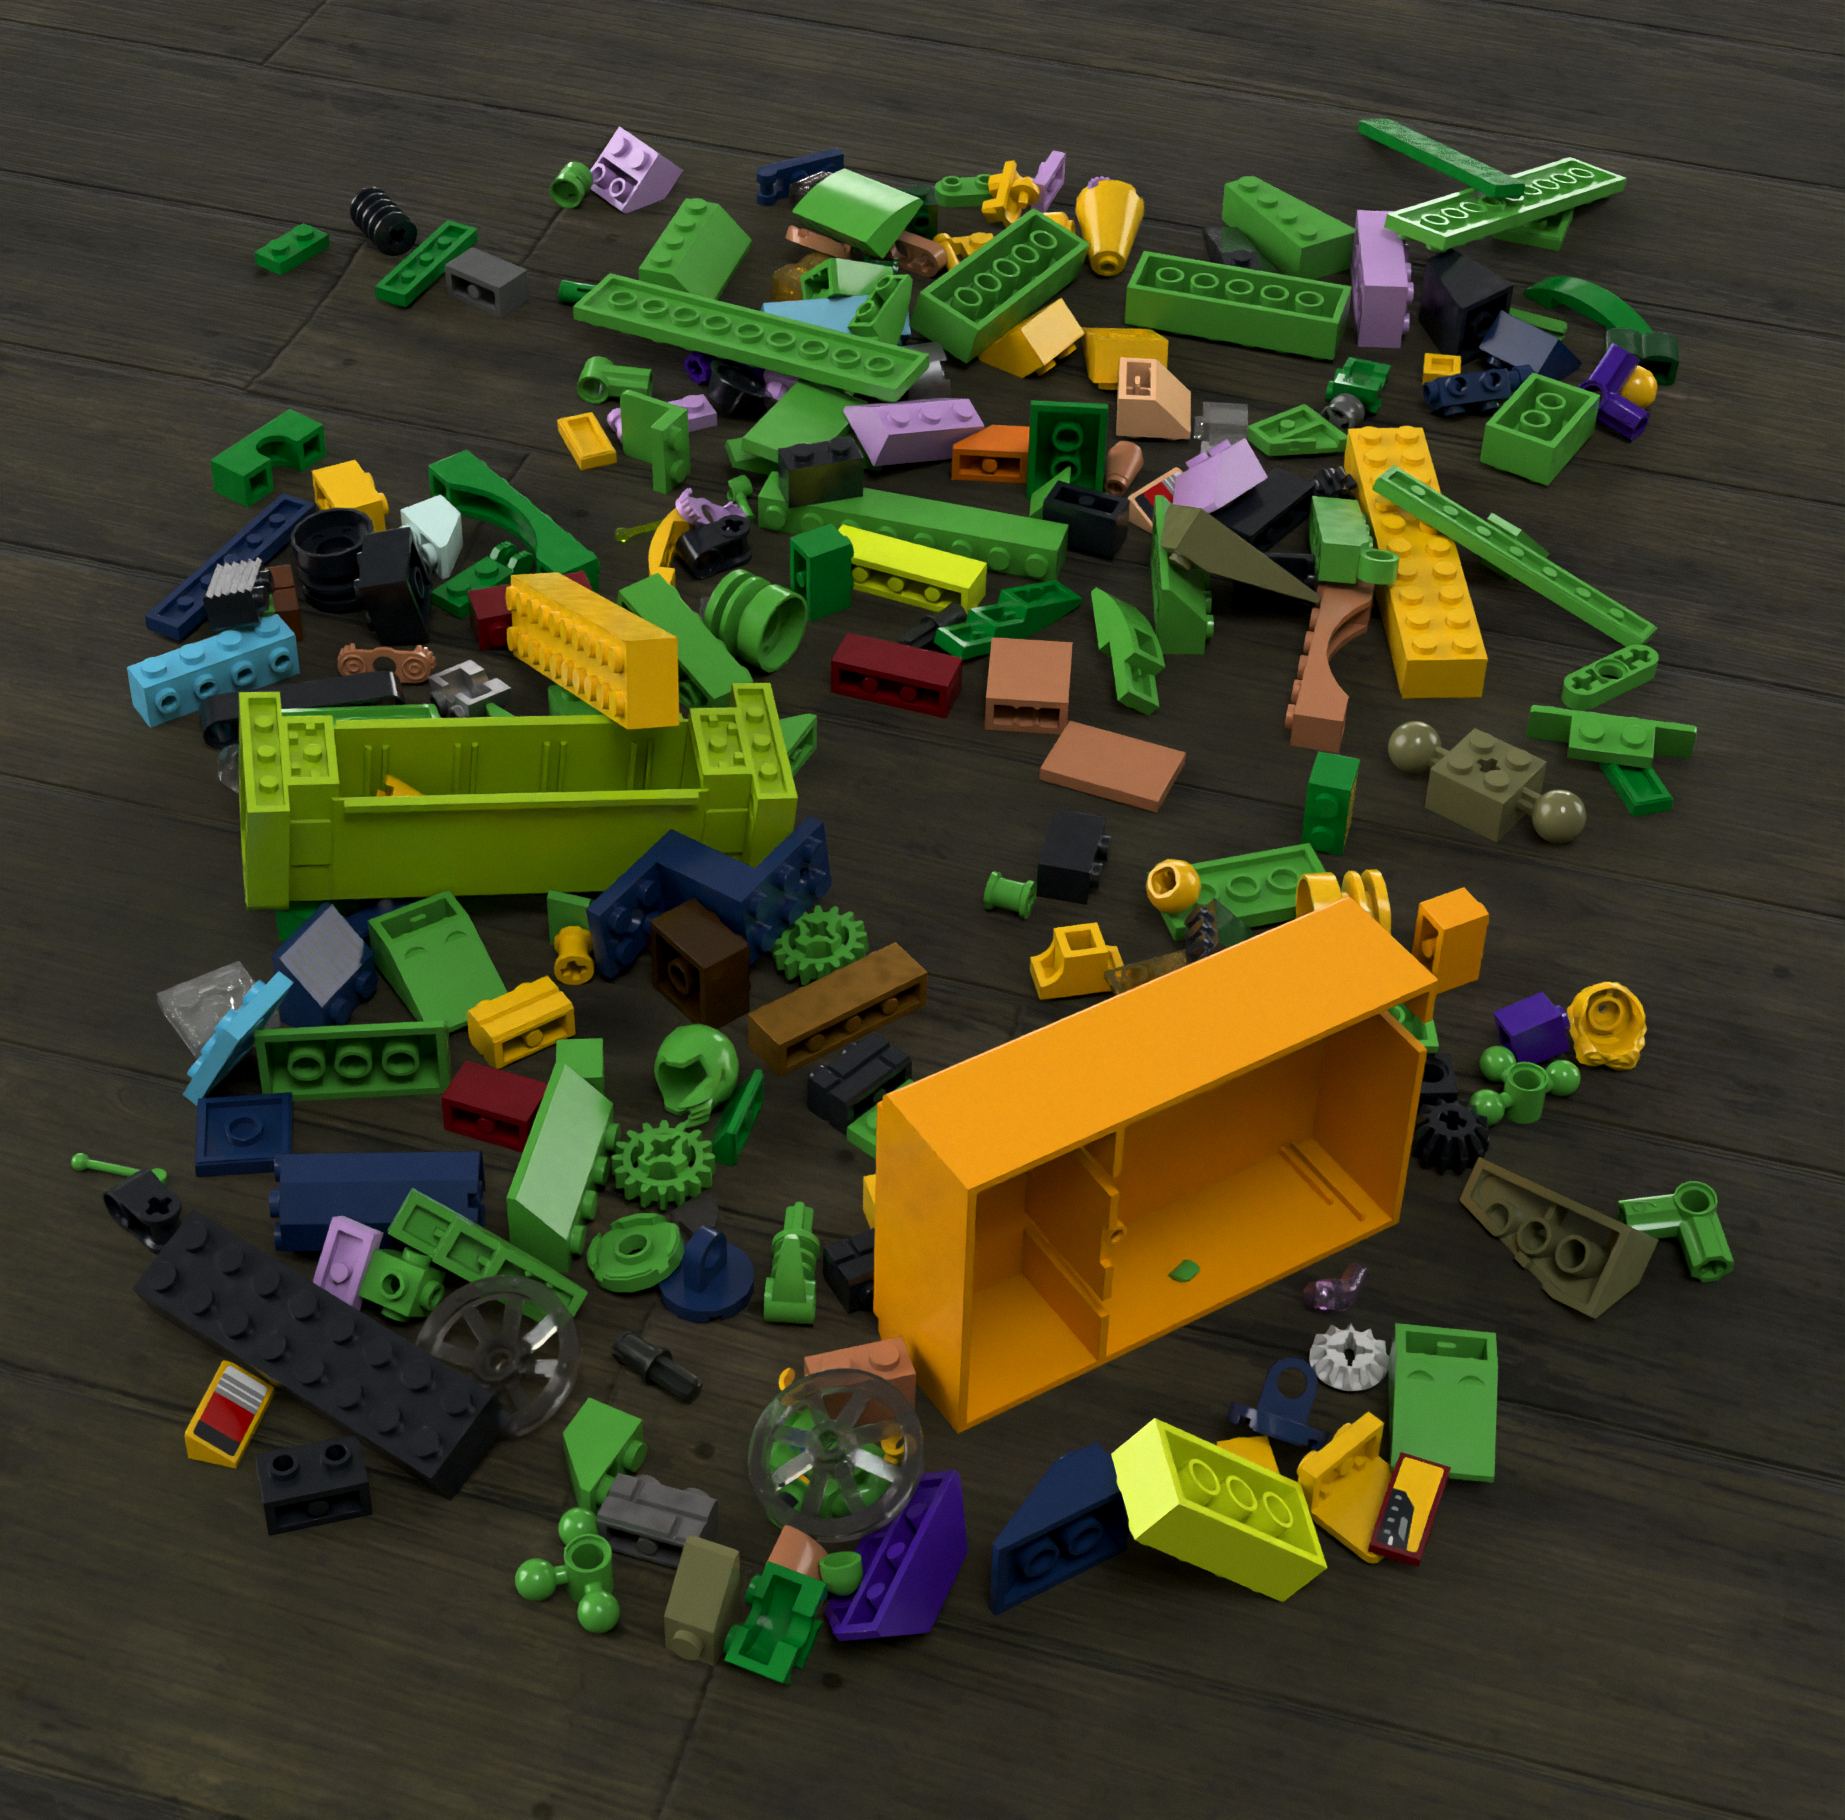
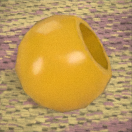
[1620,366,1658,409]
[1145,859,1202,914]

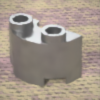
[900,341,951,401]
[428,660,512,718]

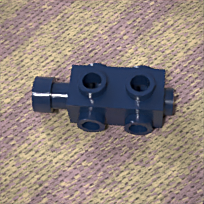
[1423,365,1534,418]

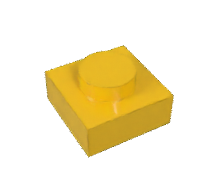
[1422,353,1461,385]

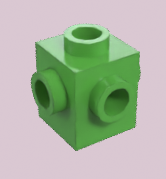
[358,1247,447,1323]

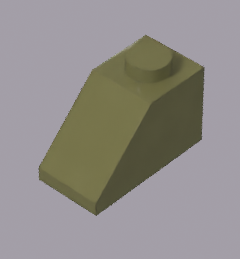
[664,1534,741,1666]

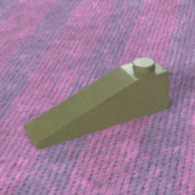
[1160,504,1321,603]
[1459,1157,1659,1319]

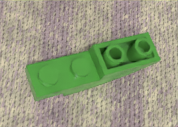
[829,274,913,396]
[1091,587,1165,716]

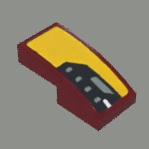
[1368,1452,1451,1567]

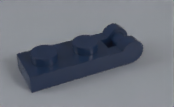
[756,147,844,206]

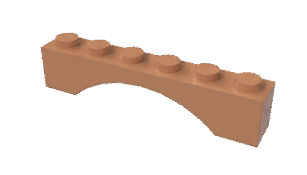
[1285,580,1375,754]

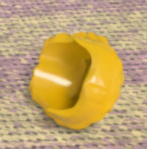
[1567,982,1647,1071]

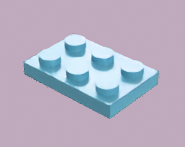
[182,971,293,1106]

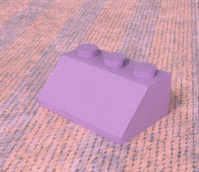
[843,398,984,466]

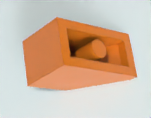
[952,425,1030,484]

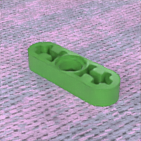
[1561,644,1659,711]

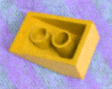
[1080,327,1168,390]

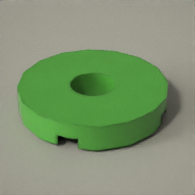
[587,1213,685,1292]

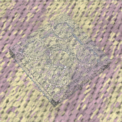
[156,961,280,1059]

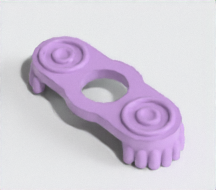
[675,488,748,530]

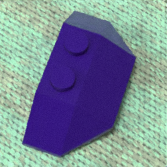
[824,1469,968,1641]

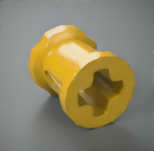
[554,926,594,985]

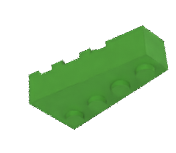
[617,573,754,709]

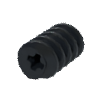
[349,186,417,256]

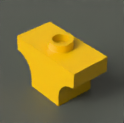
[1030,922,1128,1000]

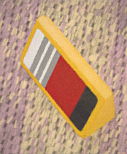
[184,1360,275,1469]

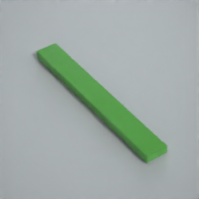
[1372,465,1657,647]

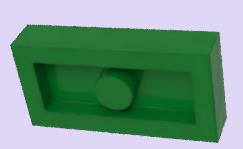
[254,223,330,275]

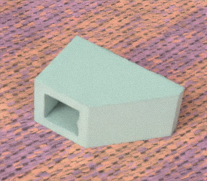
[399,495,463,580]

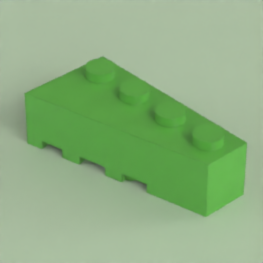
[1222,176,1355,280]

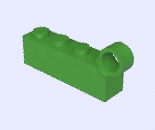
[1307,496,1400,585]

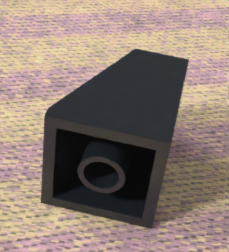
[1419,248,1514,367]

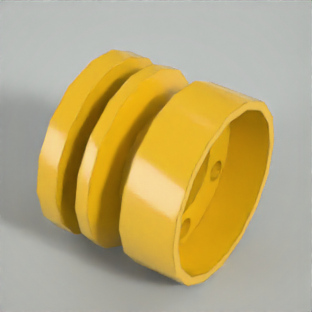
[1296,869,1391,935]

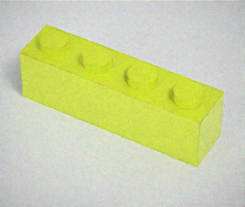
[838,524,987,616]

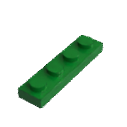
[374,220,478,307]

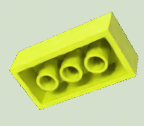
[1111,1418,1327,1602]

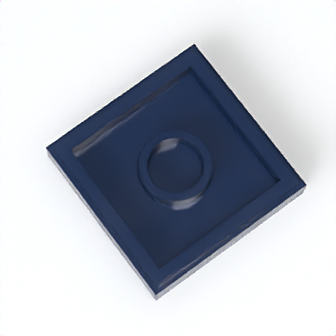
[195,1092,294,1177]

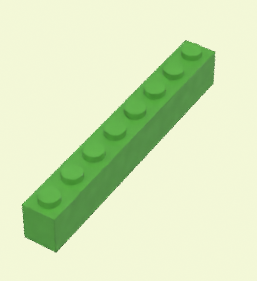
[758,471,1069,581]

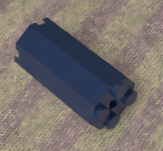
[269,1151,486,1251]

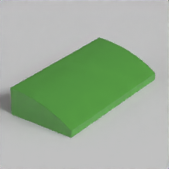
[792,168,924,259]

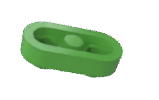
[935,174,996,208]

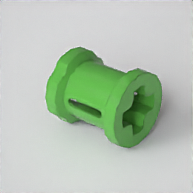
[983,871,1037,919]

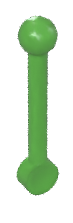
[71,1153,167,1185]

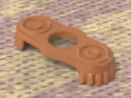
[337,643,436,683]

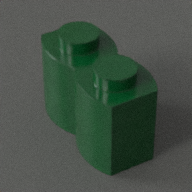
[1602,328,1679,386]

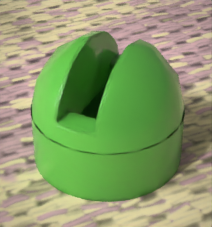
[819,1551,863,1597]

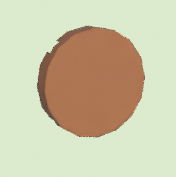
[785,225,854,260]

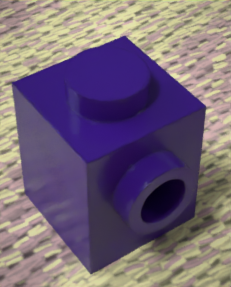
[1493,992,1570,1064]

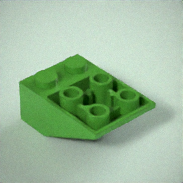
[368,890,508,1033]
[1388,1323,1498,1483]

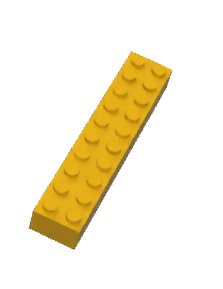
[1344,426,1488,699]
[505,572,679,730]

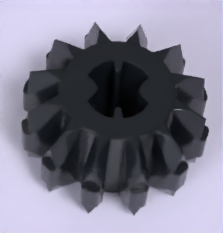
[1411,1097,1491,1175]

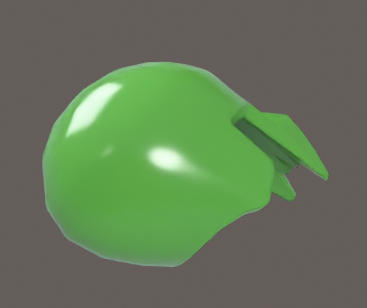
[654,1023,739,1128]

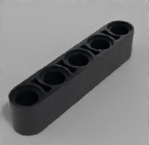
[199,670,406,749]

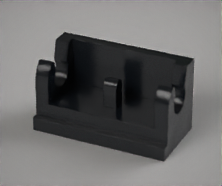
[1233,552,1315,613]

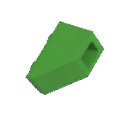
[563,1397,647,1516]

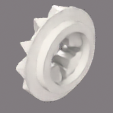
[1309,1323,1390,1391]

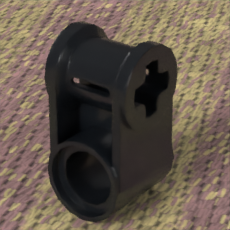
[675,515,753,579]
[103,1168,183,1255]

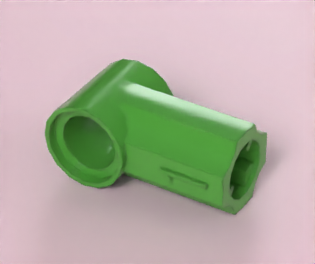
[576,356,654,404]

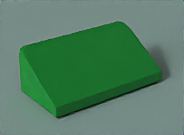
[710,1069,764,1167]

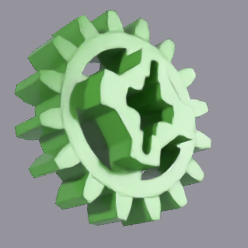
[772,905,869,985]
[612,1120,715,1210]

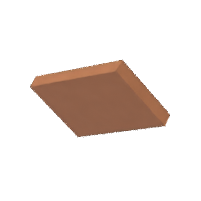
[1039,721,1186,813]

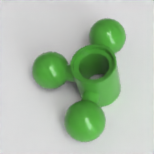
[1468,1046,1581,1126]
[515,1507,620,1634]

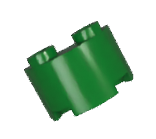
[1325,357,1392,414]
[723,1561,828,1685]

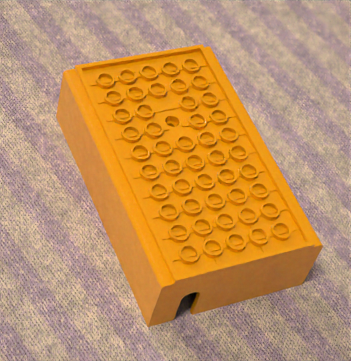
[873,897,1439,1434]

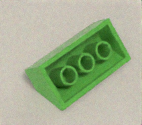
[639,198,752,300]
[1150,495,1214,655]
[254,1020,451,1101]
[506,1062,621,1273]

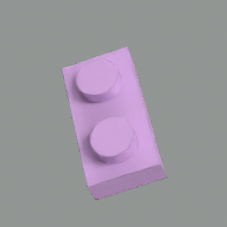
[1031,151,1066,213]
[313,1216,384,1311]

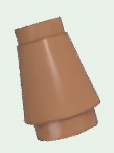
[1104,441,1144,496]

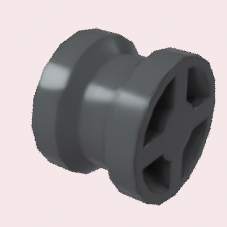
[1319,393,1365,435]

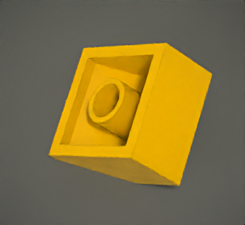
[977,298,1085,378]

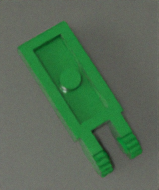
[432,541,535,619]

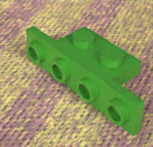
[1526,705,1697,769]

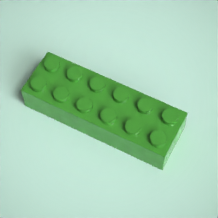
[909,208,1090,364]
[1124,251,1352,360]

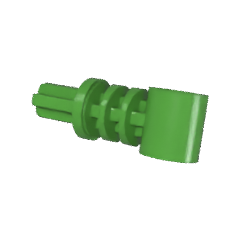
[764,1202,821,1325]

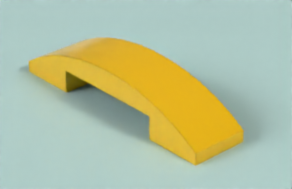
[648,508,697,588]

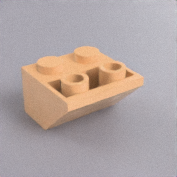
[1116,357,1191,441]

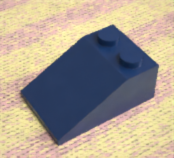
[990,1441,1129,1616]

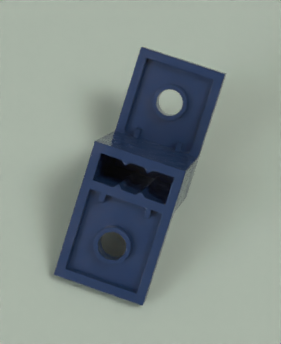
[586,815,832,979]

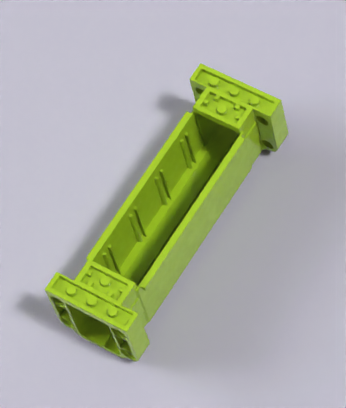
[239,683,798,911]

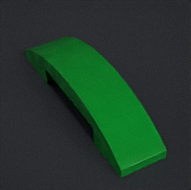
[1523,276,1653,334]

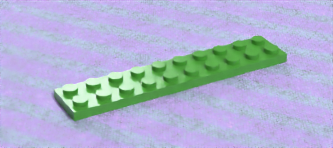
[1384,157,1627,252]
[573,273,930,403]

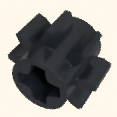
[1310,466,1358,500]

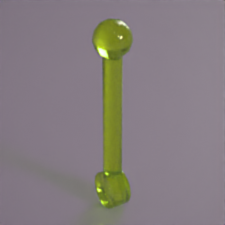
[614,519,664,542]

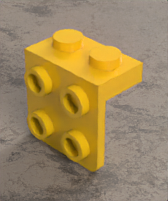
[1297,1411,1393,1564]

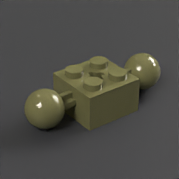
[1388,721,1587,844]

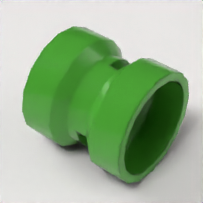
[549,162,594,209]

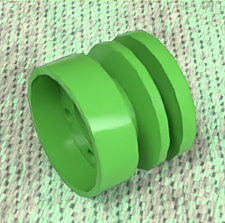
[703,569,808,673]

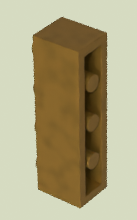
[748,942,928,1078]

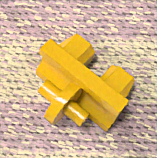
[981,160,1040,228]

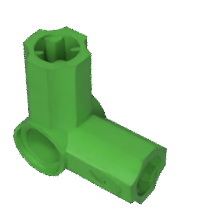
[1617,1181,1734,1283]

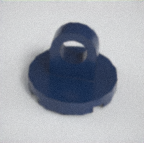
[658,1225,754,1323]
[1226,1357,1330,1452]

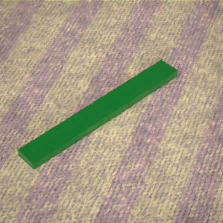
[1358,118,1526,199]

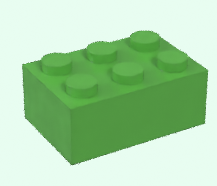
[1480,372,1601,486]

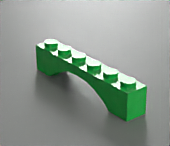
[428,450,600,592]

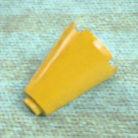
[1075,180,1144,276]

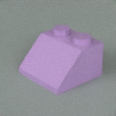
[1173,438,1268,514]

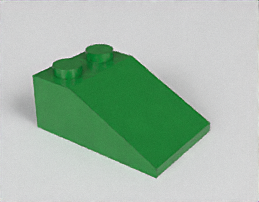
[1026,400,1108,500]

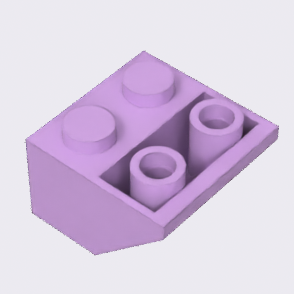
[590,126,683,214]

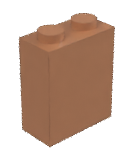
[985,637,1073,735]

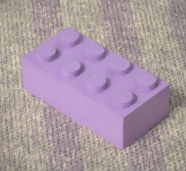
[1350,210,1414,348]

